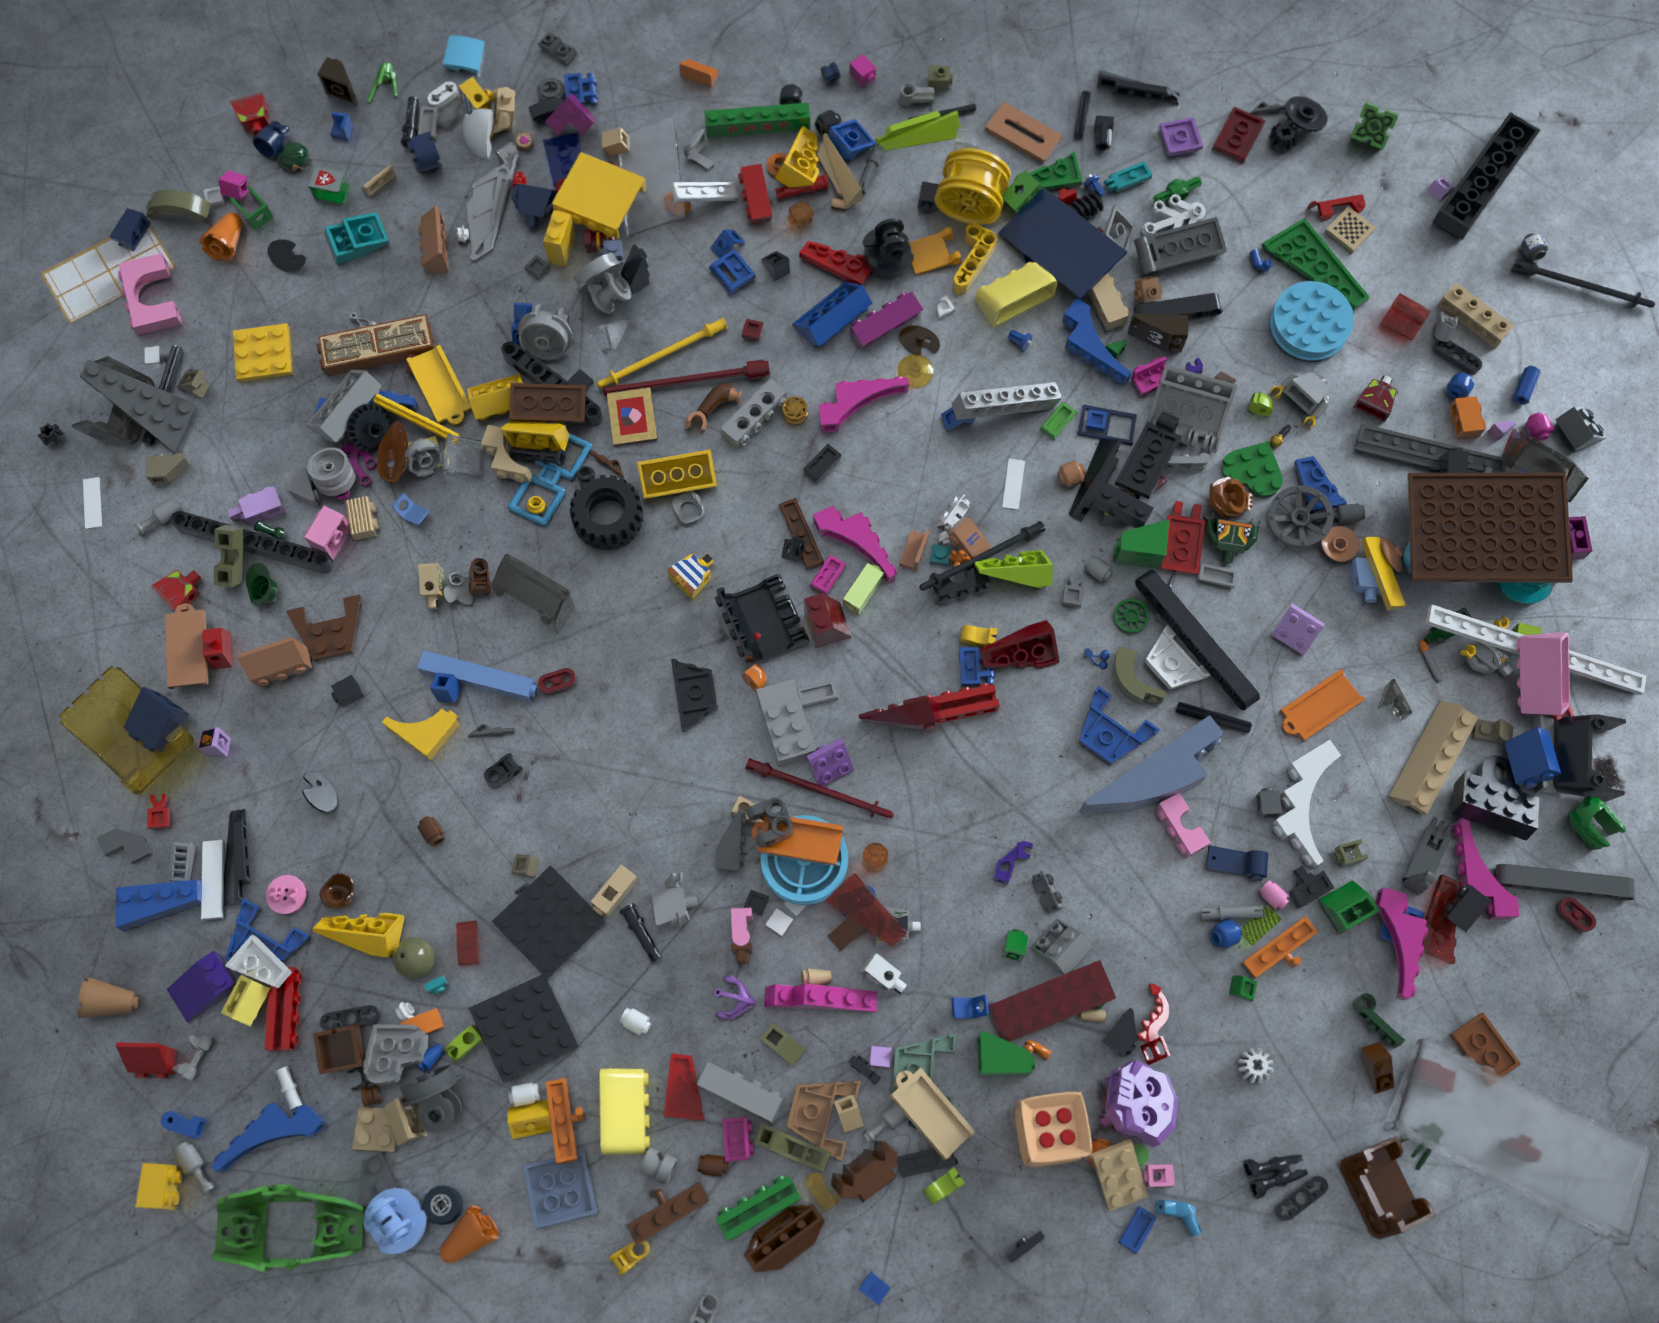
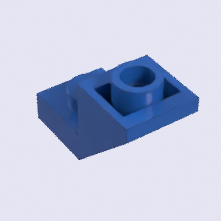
[511,303,533,344]

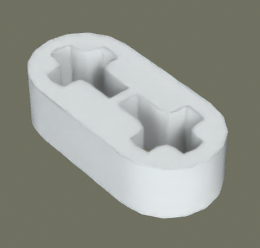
[427,82,458,109]

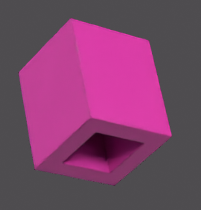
[849,54,876,87]
[218,170,249,200]

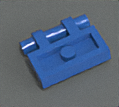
[564,73,598,106]
[959,647,995,686]

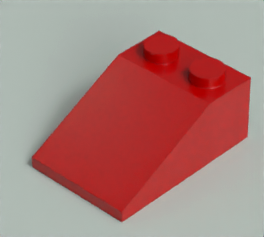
[116,1042,178,1079]

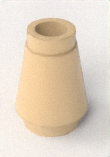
[801,968,831,985]

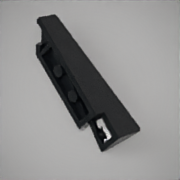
[1097,70,1180,105]
[224,809,251,907]

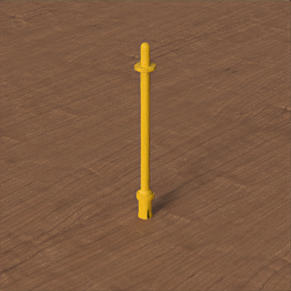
[596,317,727,388]

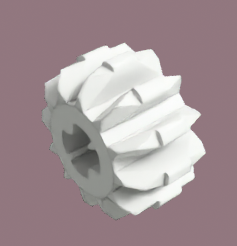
[1238,1048,1273,1084]

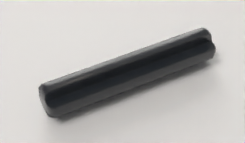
[1074,91,1091,138]

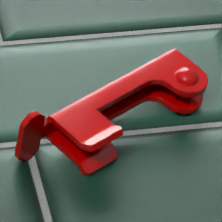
[1307,194,1366,220]

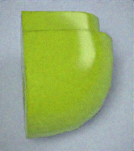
[1248,392,1273,416]

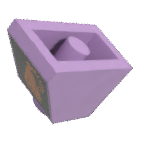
[197,727,231,757]

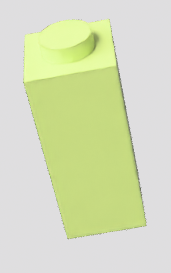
[843,563,884,615]

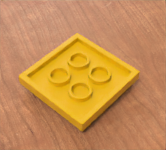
[233,323,293,382]

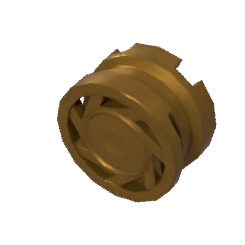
[782,396,808,426]

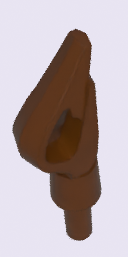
[589,449,624,478]

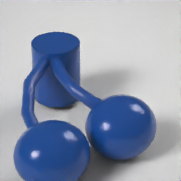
[1084,648,1110,670]

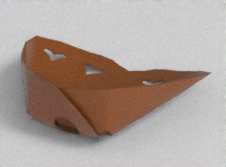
[377,421,408,482]

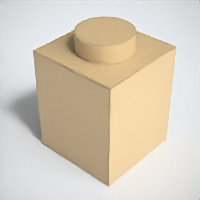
[601,127,629,156]
[834,1095,864,1133]

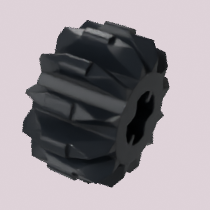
[1269,121,1299,153]

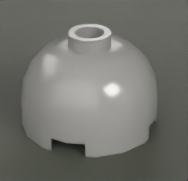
[404,439,443,477]

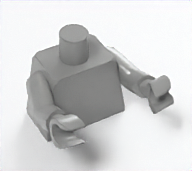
[650,872,699,929]

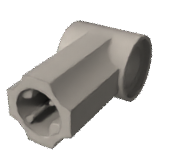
[899,83,934,107]

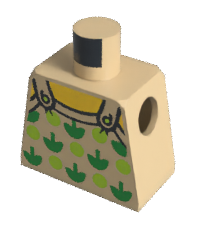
[418,563,444,609]

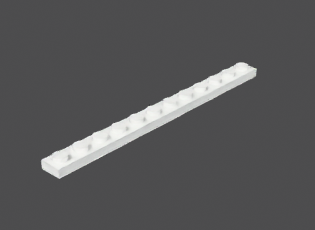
[1426,605,1646,695]

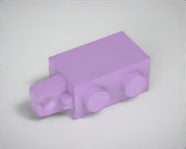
[228,486,286,526]

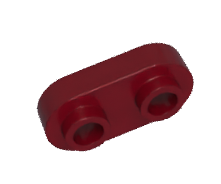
[538,668,576,694]
[1557,897,1596,932]

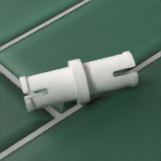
[275,1066,302,1110]

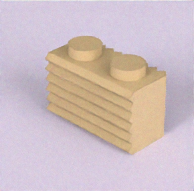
[345,496,379,540]

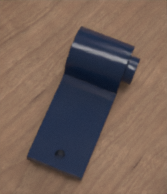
[1206,845,1269,881]

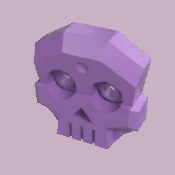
[1099,1060,1178,1147]

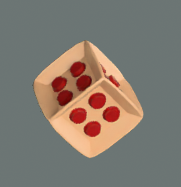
[1014,1091,1092,1168]

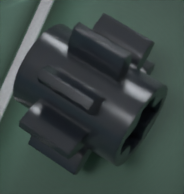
[38,423,64,447]

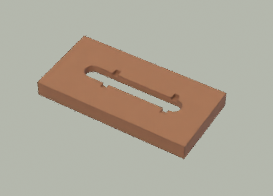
[985,102,1063,164]

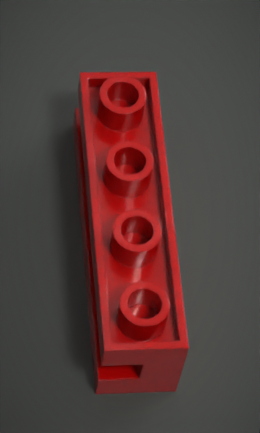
[928,683,1000,723]
[264,967,302,1052]

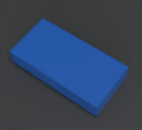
[1117,1206,1157,1254]

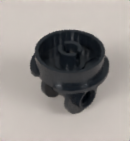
[863,218,914,277]

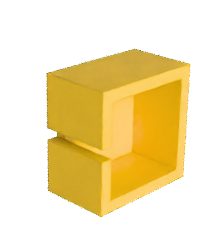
[136,1163,183,1210]

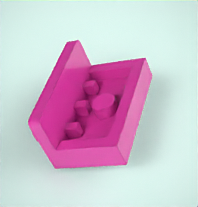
[1131,356,1167,396]
[722,1116,754,1162]

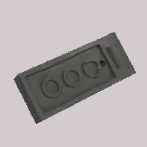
[1133,217,1227,275]

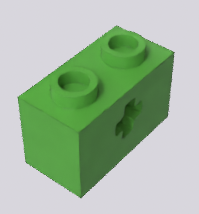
[1001,170,1043,213]

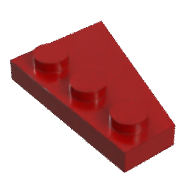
[663,1053,705,1121]

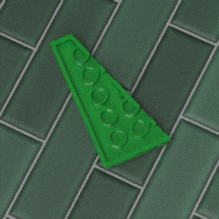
[1261,218,1370,309]

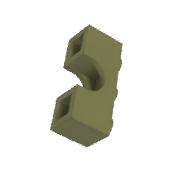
[214,525,243,587]

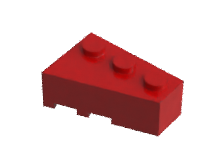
[738,163,773,224]

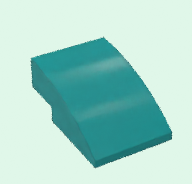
[325,212,389,264]

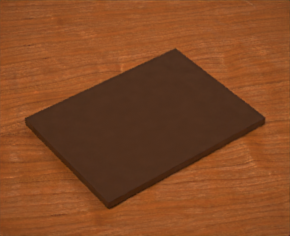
[1407,473,1573,583]

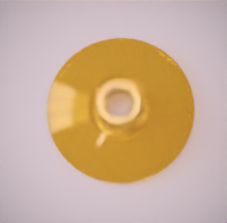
[897,354,934,388]

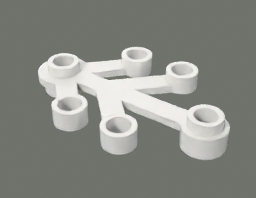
[1141,194,1206,236]

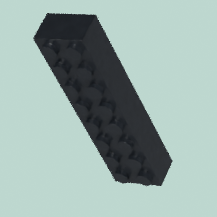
[1432,112,1540,240]

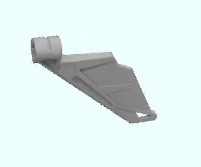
[466,142,520,262]

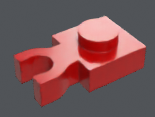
[147,794,170,830]

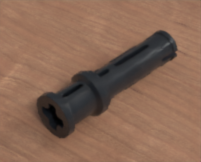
[400,96,419,148]
[509,446,566,466]
[619,903,662,963]

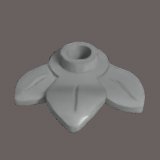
[443,572,473,605]

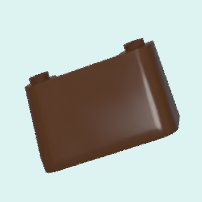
[1340,1136,1436,1239]

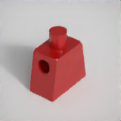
[202,628,232,670]

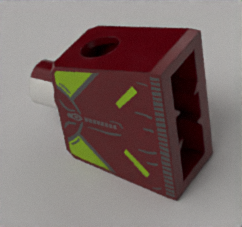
[1353,376,1397,423]

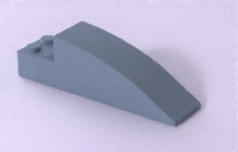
[1079,715,1224,814]

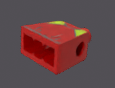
[230,92,269,136]
[151,570,201,612]

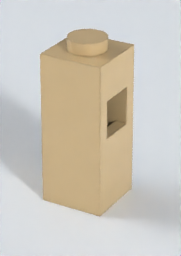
[591,864,638,917]

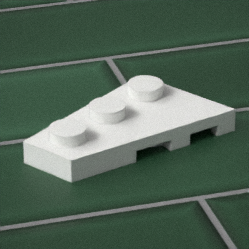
[225,935,292,988]

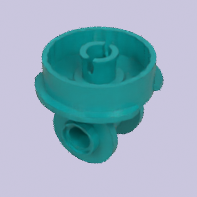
[1498,582,1553,604]

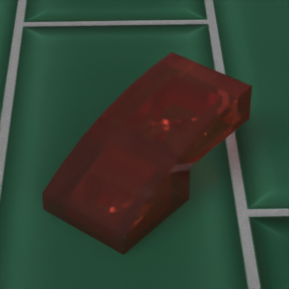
[456,920,479,966]

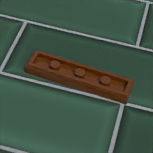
[779,498,824,571]

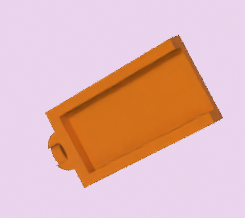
[1279,669,1365,742]
[752,816,844,866]

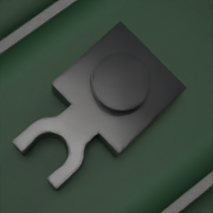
[848,1055,881,1085]

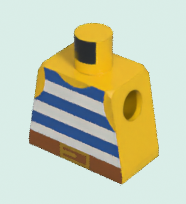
[459,77,495,116]
[667,554,714,600]

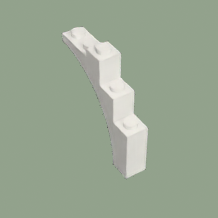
[1272,740,1341,869]

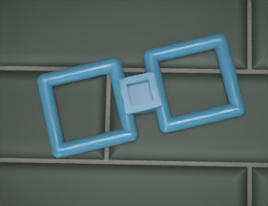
[507,433,592,526]

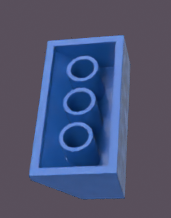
[792,281,873,346]

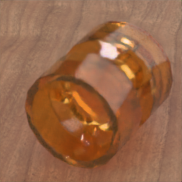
[862,843,888,874]

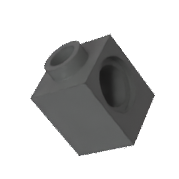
[1256,788,1282,819]

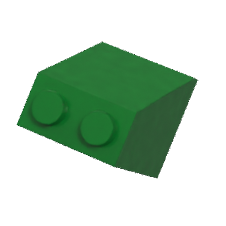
[1112,520,1169,569]
[977,1031,1035,1078]

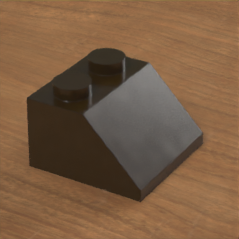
[317,57,358,106]

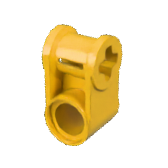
[608,1240,650,1277]

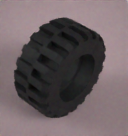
[570,475,643,550]

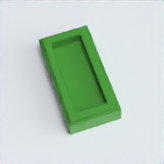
[1040,402,1077,440]

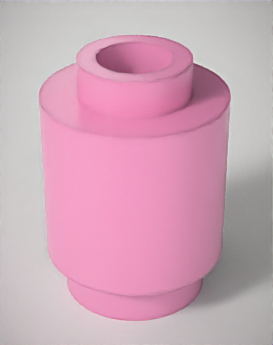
[1259,880,1289,910]

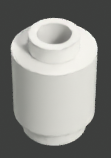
[619,1008,651,1036]
[509,1082,540,1107]

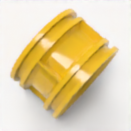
[934,148,1011,225]

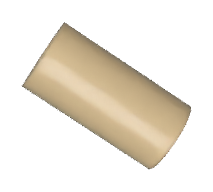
[1080,1009,1106,1023]

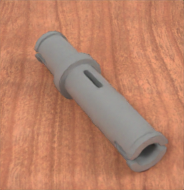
[1201,905,1263,921]

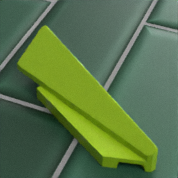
[875,110,962,151]

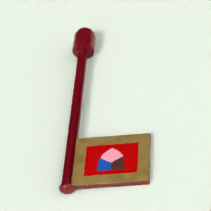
[603,360,770,446]

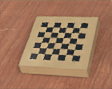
[1325,206,1376,253]

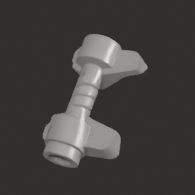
[172,1033,213,1080]

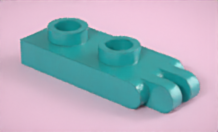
[1104,161,1153,192]

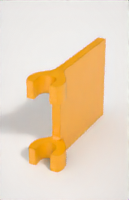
[909,227,962,275]

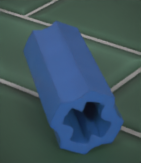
[1513,365,1541,405]

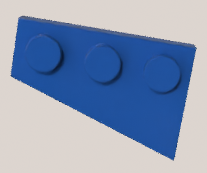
[1294,456,1347,513]

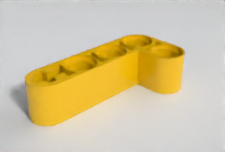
[952,223,997,295]

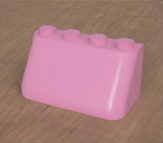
[1517,632,1570,715]

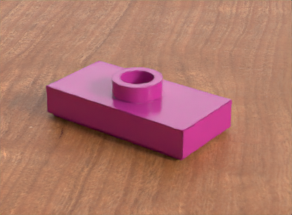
[810,554,846,595]

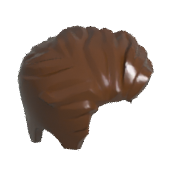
[319,873,354,908]

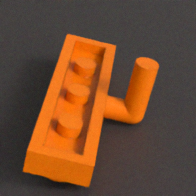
[1242,916,1318,979]
[545,1078,586,1165]

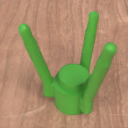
[367,62,397,103]

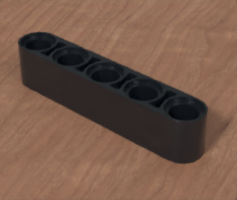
[1133,293,1223,320]

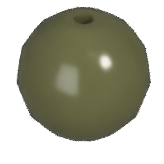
[393,937,435,979]

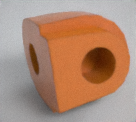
[742,664,767,692]

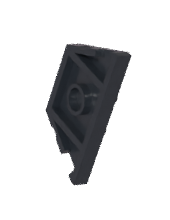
[671,659,718,731]

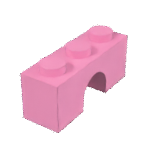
[1156,792,1211,858]

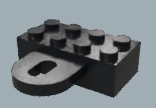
[1452,755,1539,841]

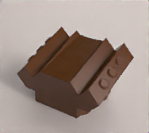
[831,1140,898,1203]

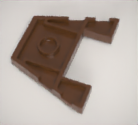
[286,594,362,661]

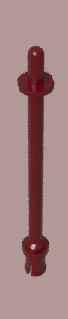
[745,758,894,819]

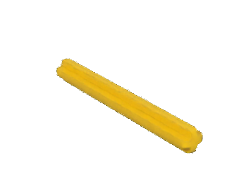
[373,394,460,443]

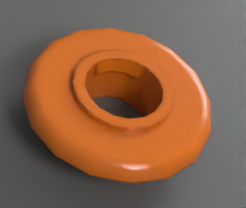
[766,153,787,176]

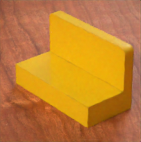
[508,1099,552,1139]

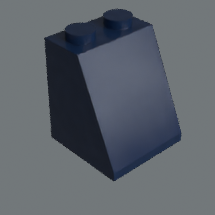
[124,686,189,752]

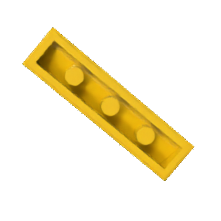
[1361,537,1406,611]

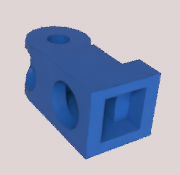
[161,1111,207,1139]

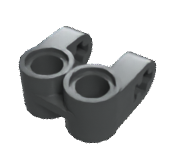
[746,797,794,848]

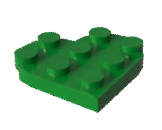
[1221,441,1283,498]

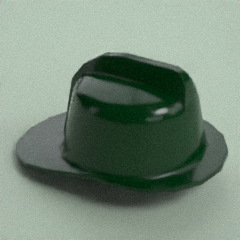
[245,563,278,606]

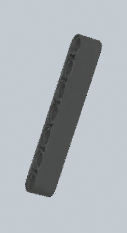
[1496,864,1635,901]

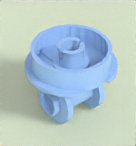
[363,1188,427,1254]

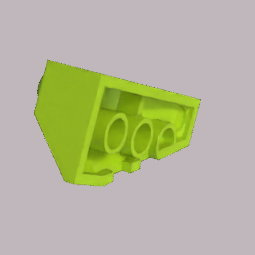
[974,550,1053,588]

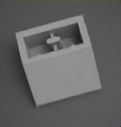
[1031,919,1092,975]

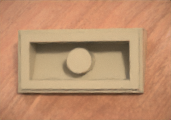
[361,164,396,197]

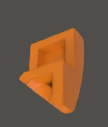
[399,1008,444,1034]

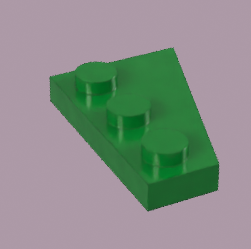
[1029,152,1083,190]

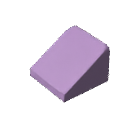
[1427,177,1454,201]
[1488,420,1516,440]
[869,1046,892,1069]

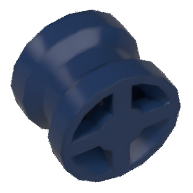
[821,62,841,83]

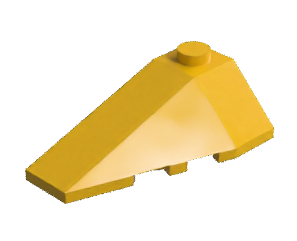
[775,126,819,188]
[313,913,405,958]

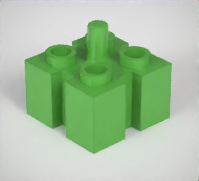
[1351,101,1399,150]

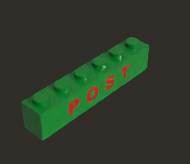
[704,103,810,138]

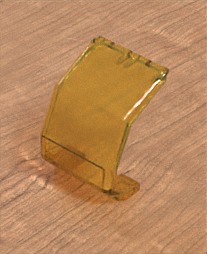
[58,665,194,795]

